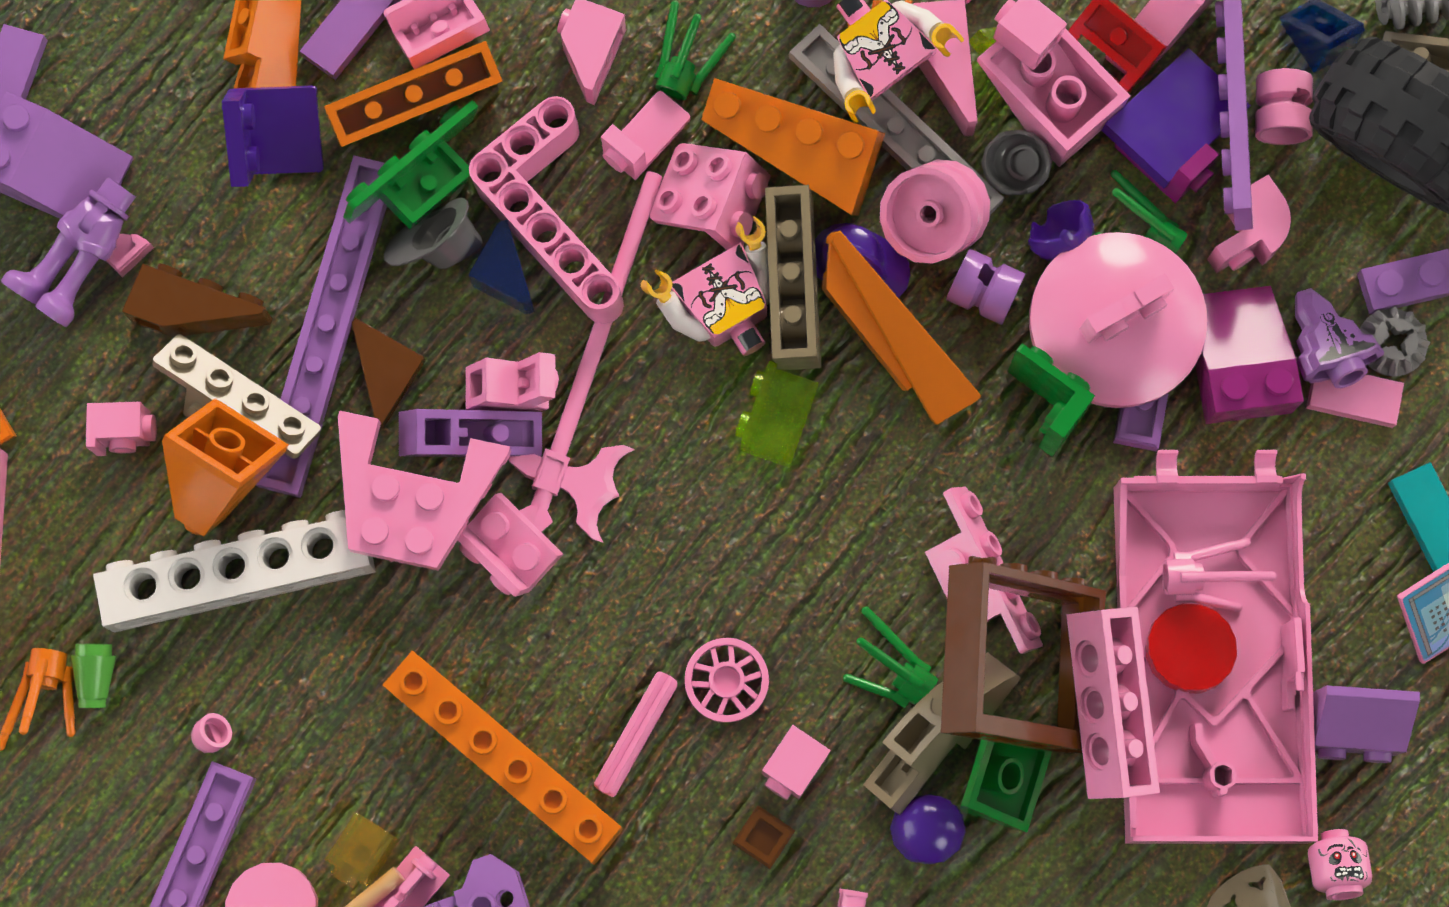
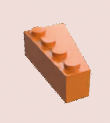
[701,78,885,216]

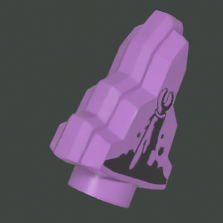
[1295,288,1384,388]

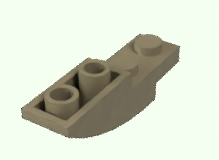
[863,652,1021,815]

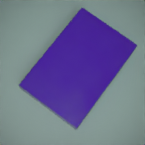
[1101,48,1251,189]

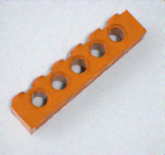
[382,650,624,865]

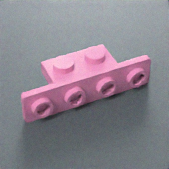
[925,487,1043,654]

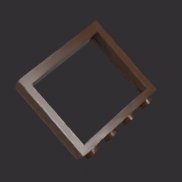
[941,556,1106,754]

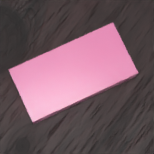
[1306,375,1404,428]

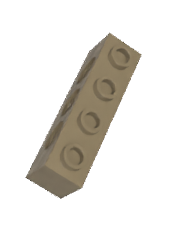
[765,185,821,371]

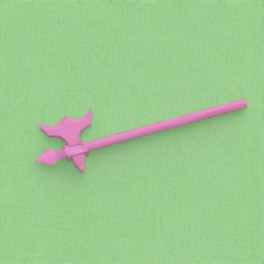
[509,171,662,542]

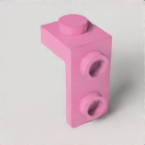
[601,91,690,181]

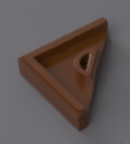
[352,318,426,428]

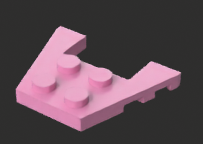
[338,411,511,571]

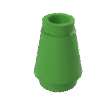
[70,643,117,708]

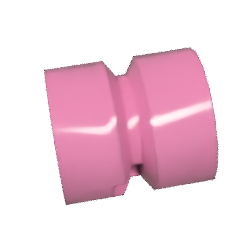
[1255,68,1313,145]

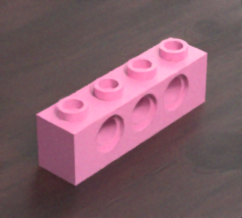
[1067,607,1160,799]

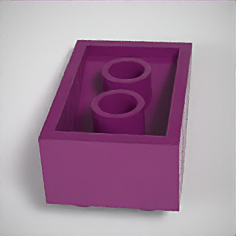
[1195,286,1304,424]

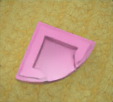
[106,234,154,278]

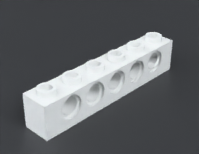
[93,510,376,632]

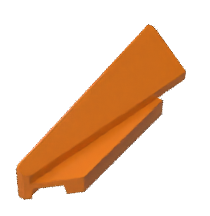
[822,231,981,425]

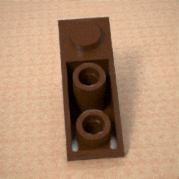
[122,263,272,337]

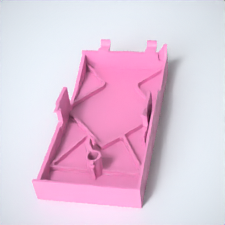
[1113,450,1318,844]

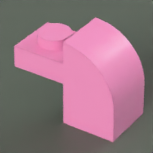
[1207,174,1291,273]
[466,352,559,412]

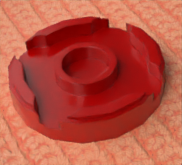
[1145,603,1237,694]

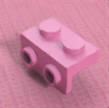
[383,0,490,69]

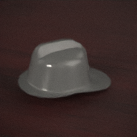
[384,198,482,269]

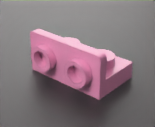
[458,493,563,597]

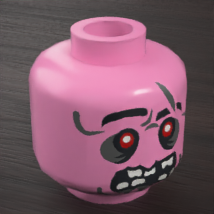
[1308,829,1372,900]

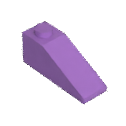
[399,409,542,457]

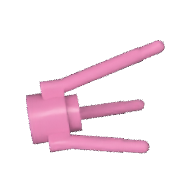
[1162,538,1277,612]

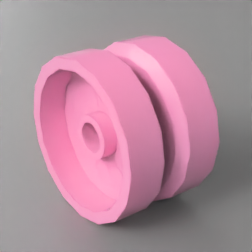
[880,160,990,264]

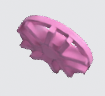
[685,638,769,723]

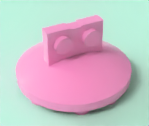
[1029,232,1207,408]

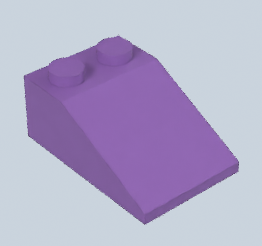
[0,91,133,219]

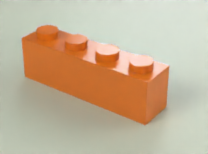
[323,41,502,147]

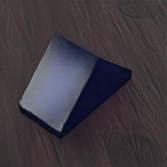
[1280,0,1365,73]
[469,220,535,315]

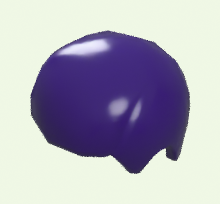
[1028,200,1095,262]
[890,795,966,864]

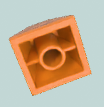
[162,398,289,536]

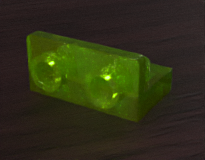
[735,361,819,468]

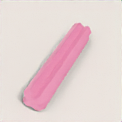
[594,672,677,797]

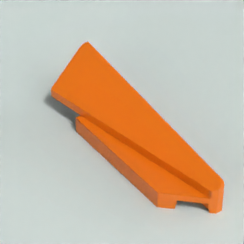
[223,0,301,89]

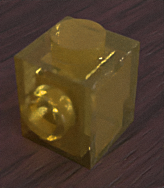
[324,812,400,888]

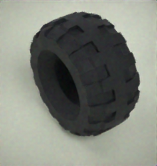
[1309,37,1449,214]

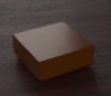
[732,805,795,869]

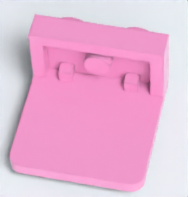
[649,143,771,250]

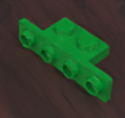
[343,100,479,230]

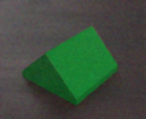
[960,740,1052,833]

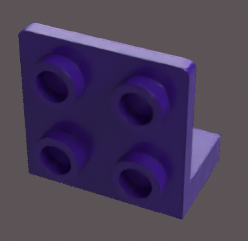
[222,85,324,187]

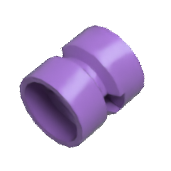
[946,249,1026,325]

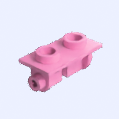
[374,846,450,907]

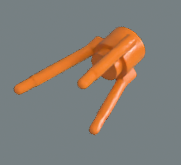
[0,648,75,751]

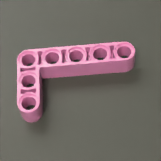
[469,96,624,324]

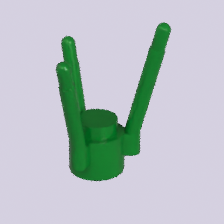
[653,0,736,101]
[1094,170,1188,254]
[843,606,939,708]

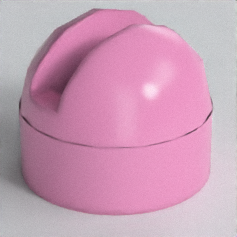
[191,713,232,753]

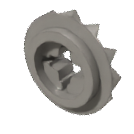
[1360,306,1430,376]

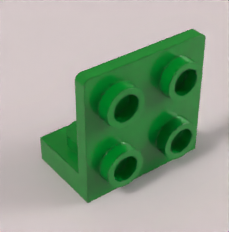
[1007,344,1095,457]

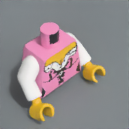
[833,0,964,123]
[641,216,770,356]

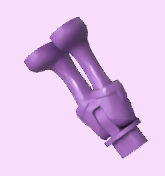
[1,177,136,328]

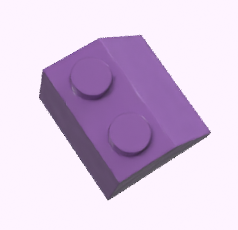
[1313,685,1420,763]

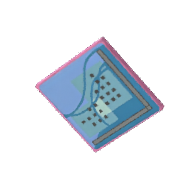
[1397,563,1449,664]

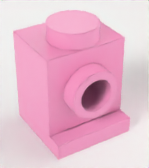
[86,402,157,456]

